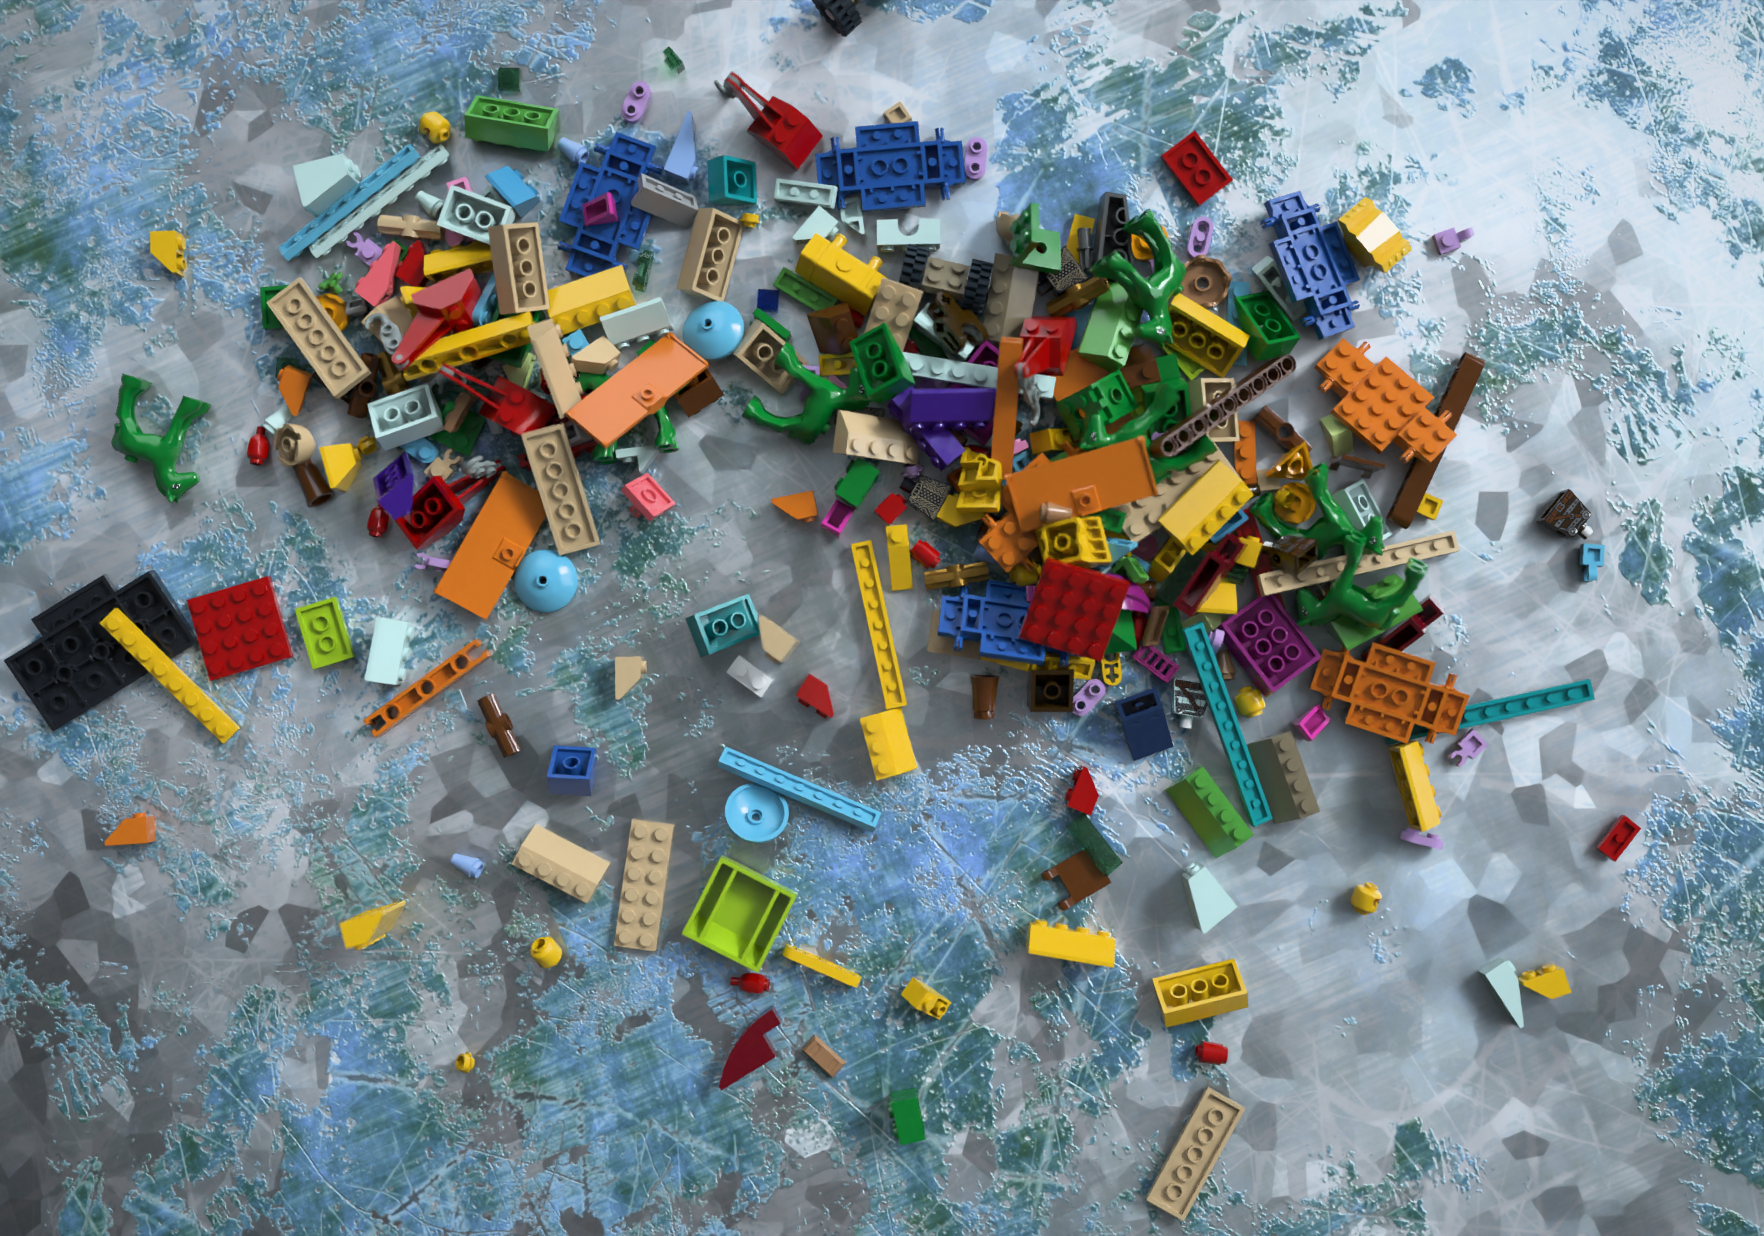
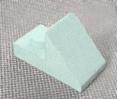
[615,445,659,474]

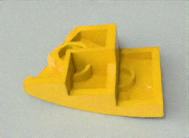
[956,447,1002,512]

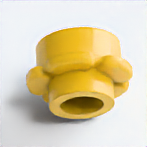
[740,213,760,227]
[357,436,378,455]
[1275,488,1295,508]
[455,1052,475,1074]

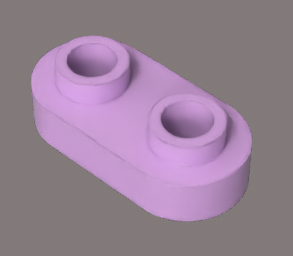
[621,81,652,124]
[964,137,987,181]
[1186,217,1214,258]
[1208,628,1224,655]
[1072,679,1106,716]
[1400,828,1444,850]

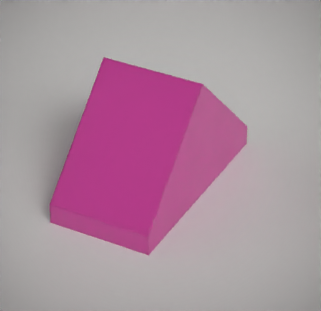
[582,193,618,226]
[820,499,855,538]
[1291,704,1331,742]

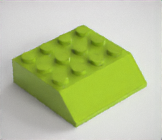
[682,855,798,973]

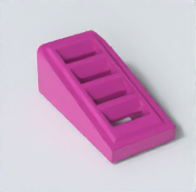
[1132,644,1180,683]

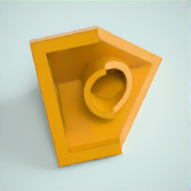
[1266,441,1313,481]

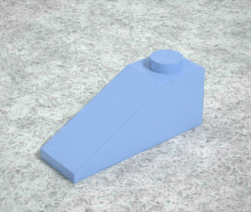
[664,111,699,184]

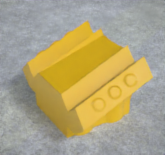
[1338,197,1412,273]
[1035,517,1112,568]

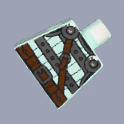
[1171,678,1208,729]

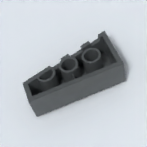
[1090,192,1135,282]

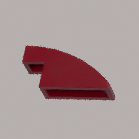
[1173,533,1248,617]
[1361,594,1445,661]
[719,1006,782,1090]

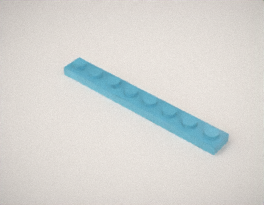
[278,143,420,261]
[717,747,881,832]

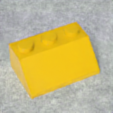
[860,707,917,780]

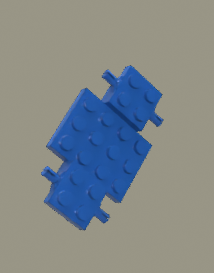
[815,121,966,212]
[558,132,664,277]
[1260,191,1360,340]
[937,580,1085,667]

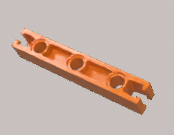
[991,337,1023,479]
[363,639,492,738]

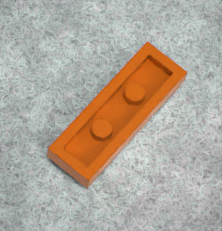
[1233,420,1257,484]

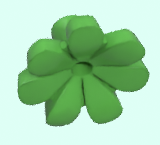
[318,272,343,295]

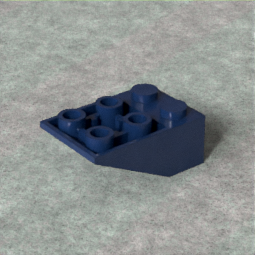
[1112,687,1174,761]

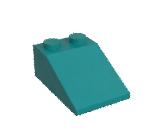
[685,594,761,657]

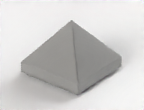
[345,298,368,318]

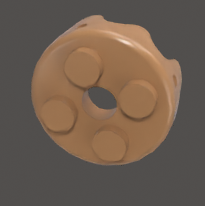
[1180,254,1231,310]

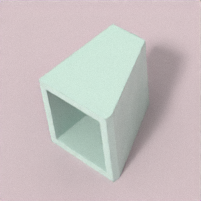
[293,153,361,217]
[1181,862,1238,934]

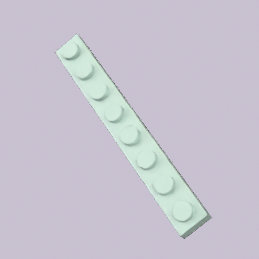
[308,143,449,259]
[902,352,1056,400]

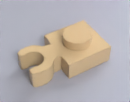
[424,448,462,482]

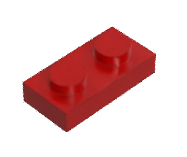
[1595,815,1641,862]

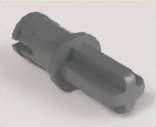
[1076,227,1093,271]

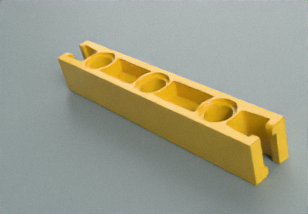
[403,311,536,381]

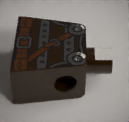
[1536,489,1593,540]
[1262,535,1317,575]

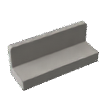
[631,173,698,228]

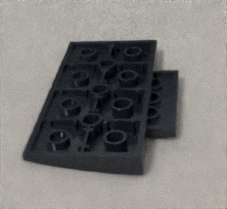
[3,570,198,731]

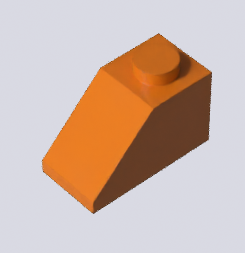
[277,365,313,416]
[771,490,819,524]
[105,812,156,846]

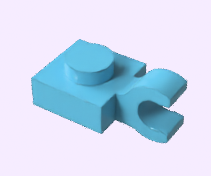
[1579,543,1605,582]

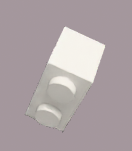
[726,655,774,697]

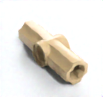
[377,215,445,241]

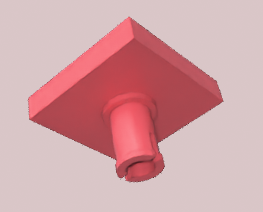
[621,473,676,522]

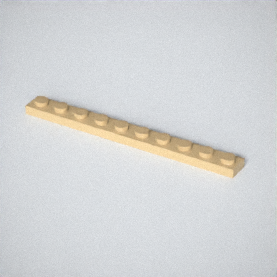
[1256,531,1460,597]

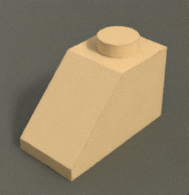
[570,335,621,374]
[615,656,647,699]

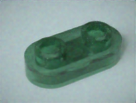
[632,250,654,292]

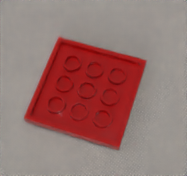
[1019,557,1130,662]
[187,576,294,681]

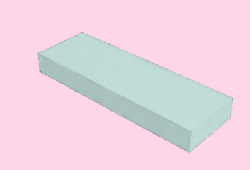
[773,178,838,209]

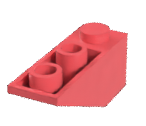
[354,241,401,307]

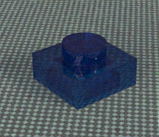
[757,289,780,313]

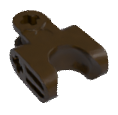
[927,292,988,354]

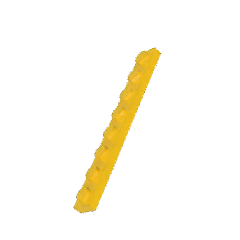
[851,540,907,710]
[100,608,241,744]

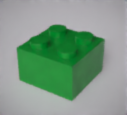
[834,457,880,510]
[888,1087,926,1146]

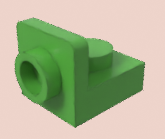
[1112,557,1150,584]

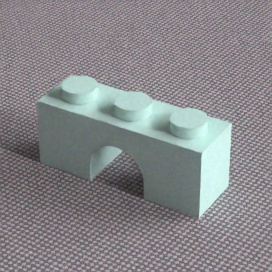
[877,219,941,253]

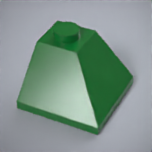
[1104,609,1137,655]

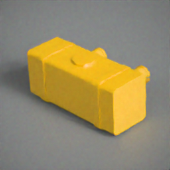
[794,233,888,316]

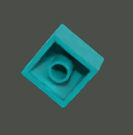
[707,155,757,206]

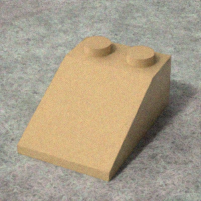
[732,319,809,395]

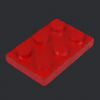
[1160,130,1233,207]

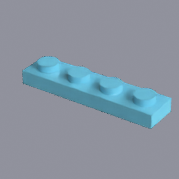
[1226,281,1250,367]

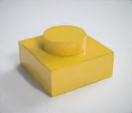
[1416,493,1443,521]

